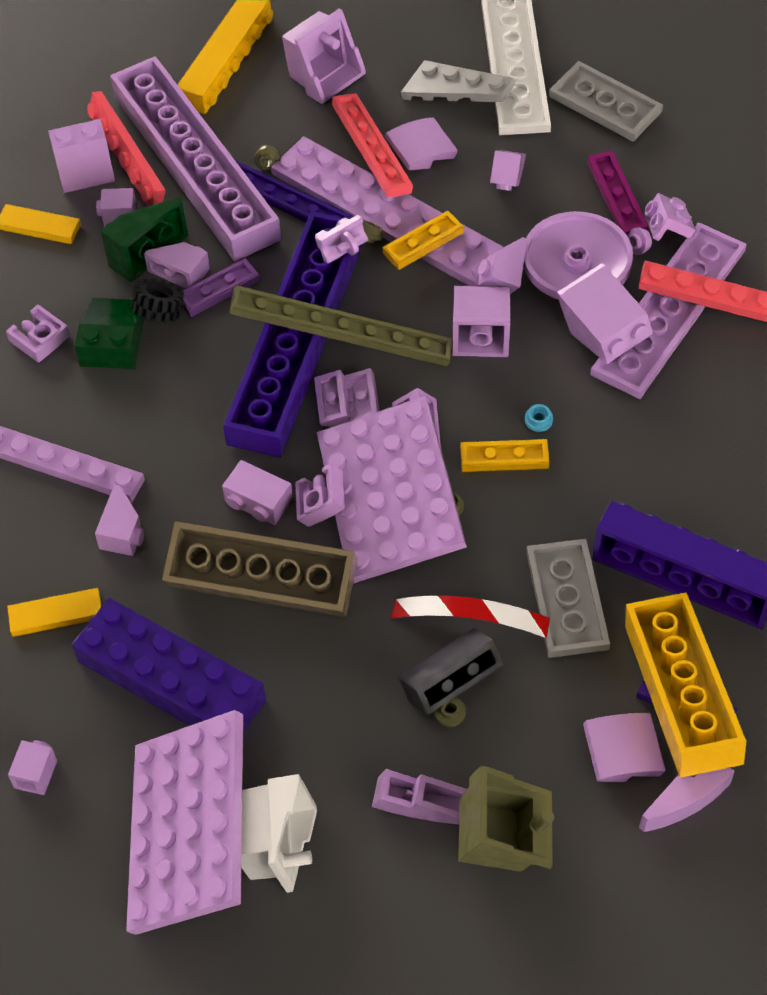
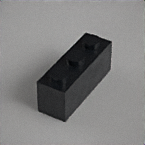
[398,628,503,715]

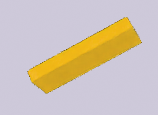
[0,204,81,244]
[382,211,464,270]
[460,439,550,472]
[7,588,102,637]

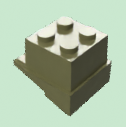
[458,766,554,872]

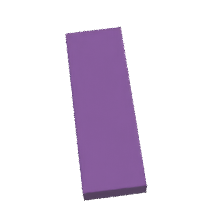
[182,258,260,317]

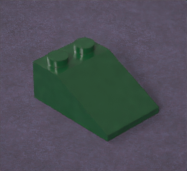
[101,197,188,282]
[74,298,145,369]

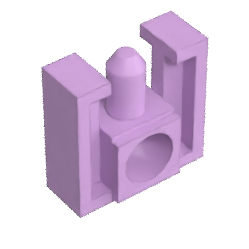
[6,305,70,363]
[295,464,345,527]

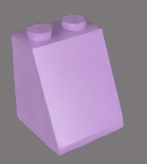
[48,119,115,193]
[556,263,653,364]
[453,286,510,357]

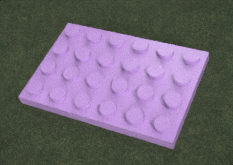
[317,396,467,584]
[126,710,243,935]

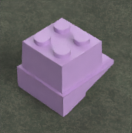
[282,9,366,104]

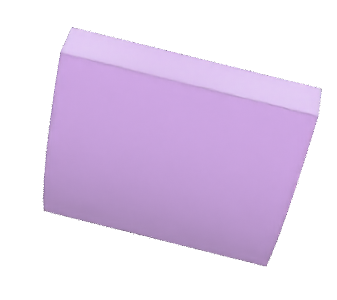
[385,117,458,170]
[314,368,380,427]
[583,713,666,782]

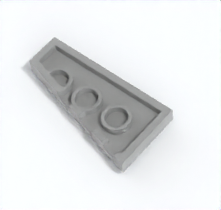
[401,60,514,102]

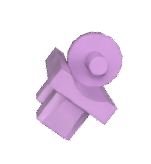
[315,215,368,263]

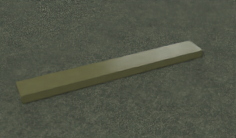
[229,285,453,367]

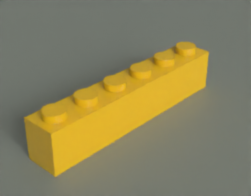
[178,0,273,114]

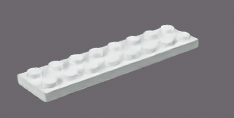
[481,0,551,135]

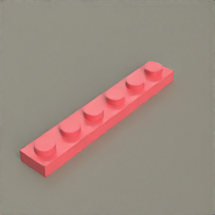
[87,91,166,206]
[332,93,413,197]
[638,260,767,322]

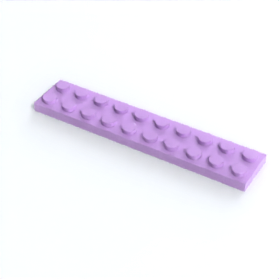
[271,136,504,287]

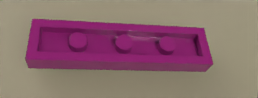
[587,150,649,237]

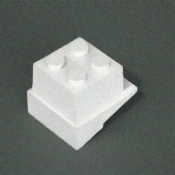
[241,774,317,893]

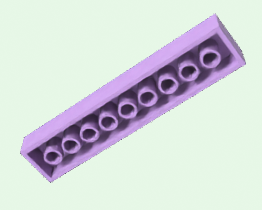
[110,56,281,262]

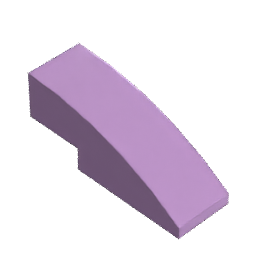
[639,768,735,832]
[372,769,467,825]

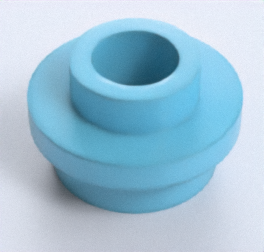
[524,404,553,432]

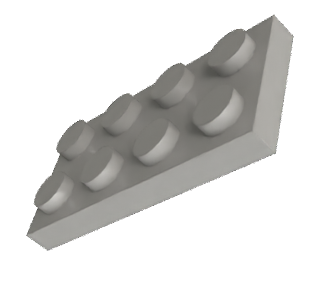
[549,61,663,142]
[526,539,610,658]

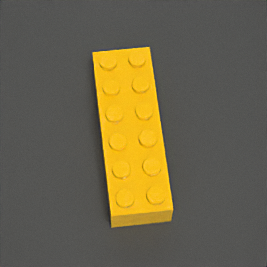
[625,592,746,778]

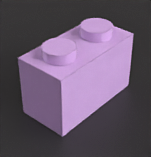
[222,460,293,525]

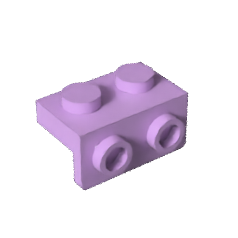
[644,193,696,241]

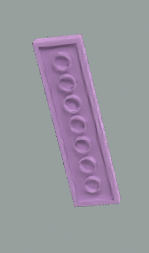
[590,222,747,399]

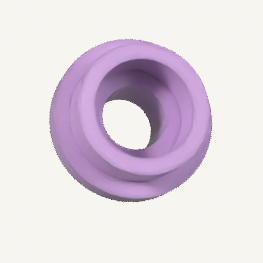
[628,227,652,255]

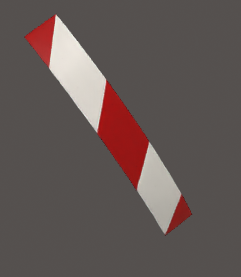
[390,596,550,638]

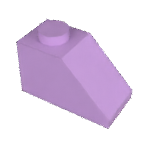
[490,150,526,191]
[478,237,527,294]
[144,242,210,289]
[95,484,145,556]

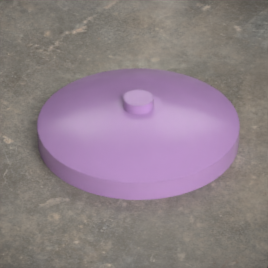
[523,211,633,300]

